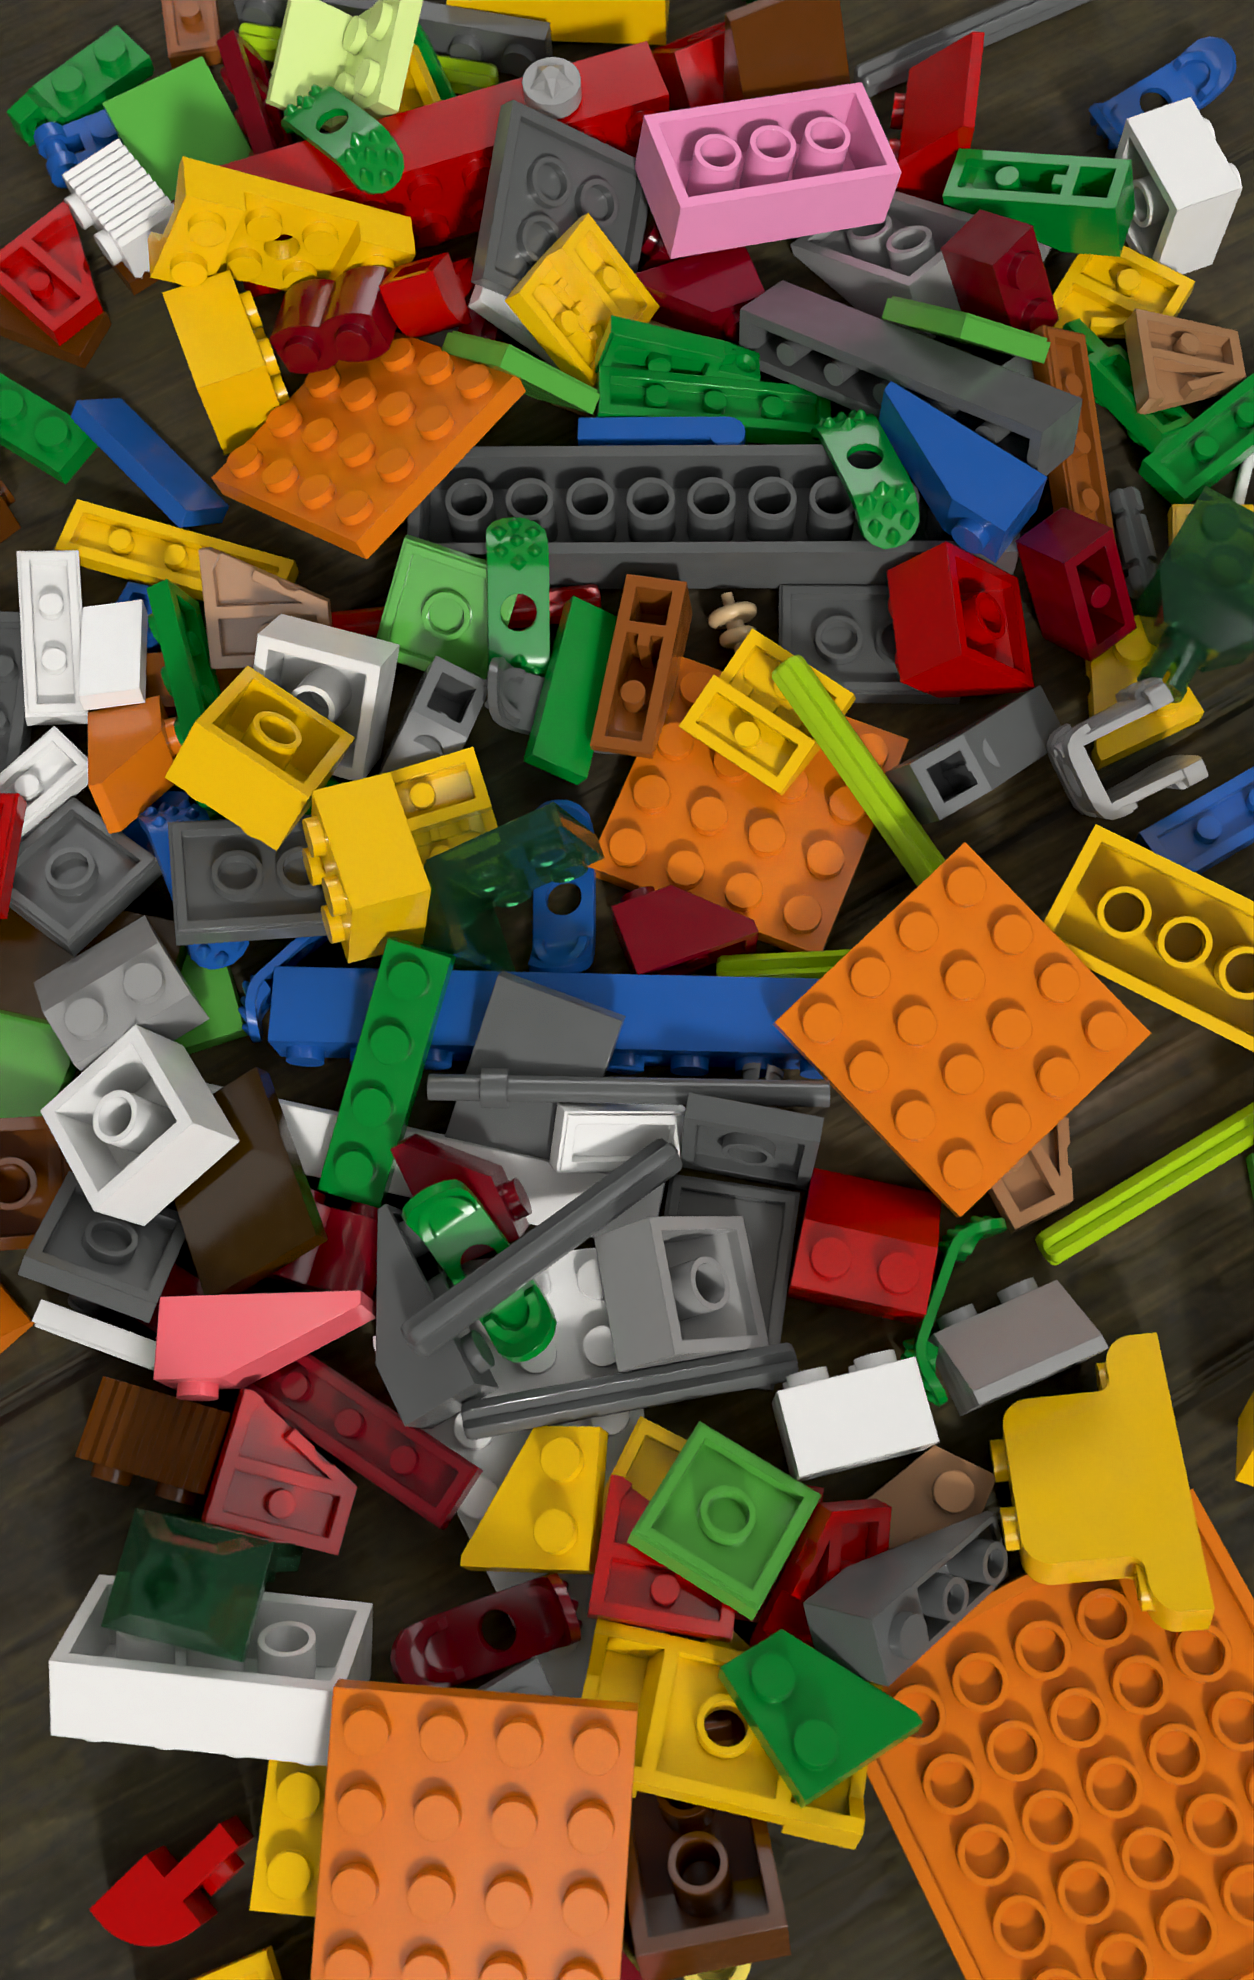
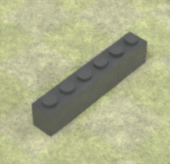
[739,280,1083,476]

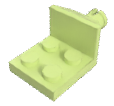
[266,0,423,133]

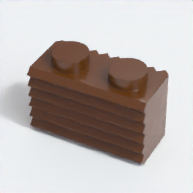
[75,1376,233,1506]

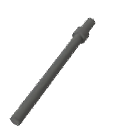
[427,1068,830,1108]

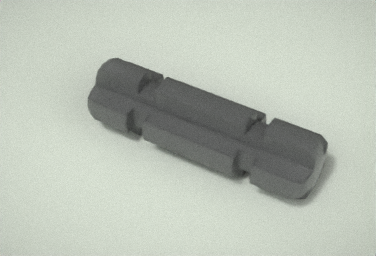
[1109,486,1164,601]

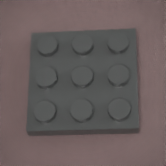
[471,100,649,297]

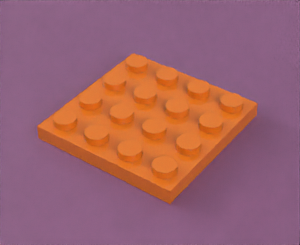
[211,332,526,559]
[587,657,909,952]
[773,842,1151,1217]
[310,1679,638,1980]

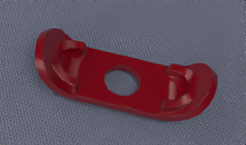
[390,1572,583,1688]

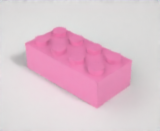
[635,82,902,259]

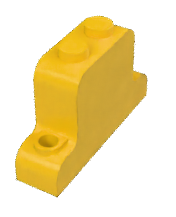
[989,1332,1215,1632]

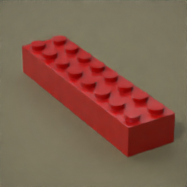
[219,41,669,298]

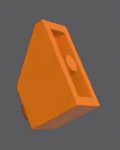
[88,695,182,834]

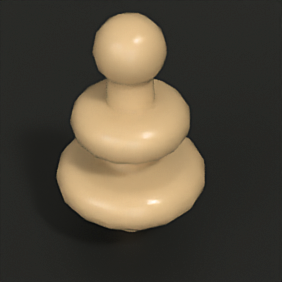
[708,592,757,653]

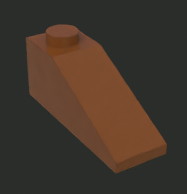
[590,574,693,759]

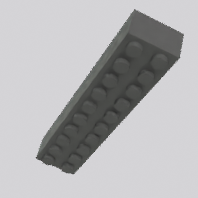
[407,444,1020,589]

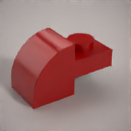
[378,252,474,338]
[89,1815,254,1946]

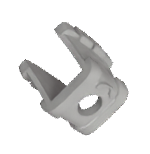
[1046,677,1208,820]

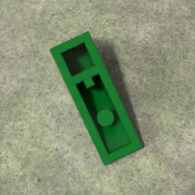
[942,148,1135,257]

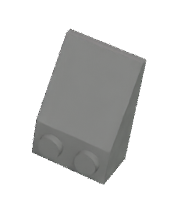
[791,191,974,339]

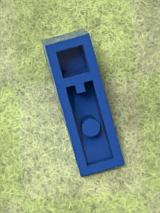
[879,381,1047,563]

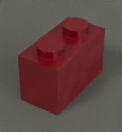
[941,209,1059,333]
[1015,507,1137,662]

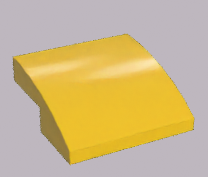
[504,213,660,387]
[679,628,856,795]
[390,747,511,897]

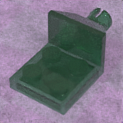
[1135,486,1254,703]
[380,802,605,972]
[101,1508,304,1662]

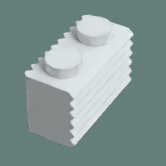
[62,138,174,278]

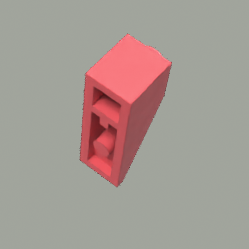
[153,1290,376,1401]

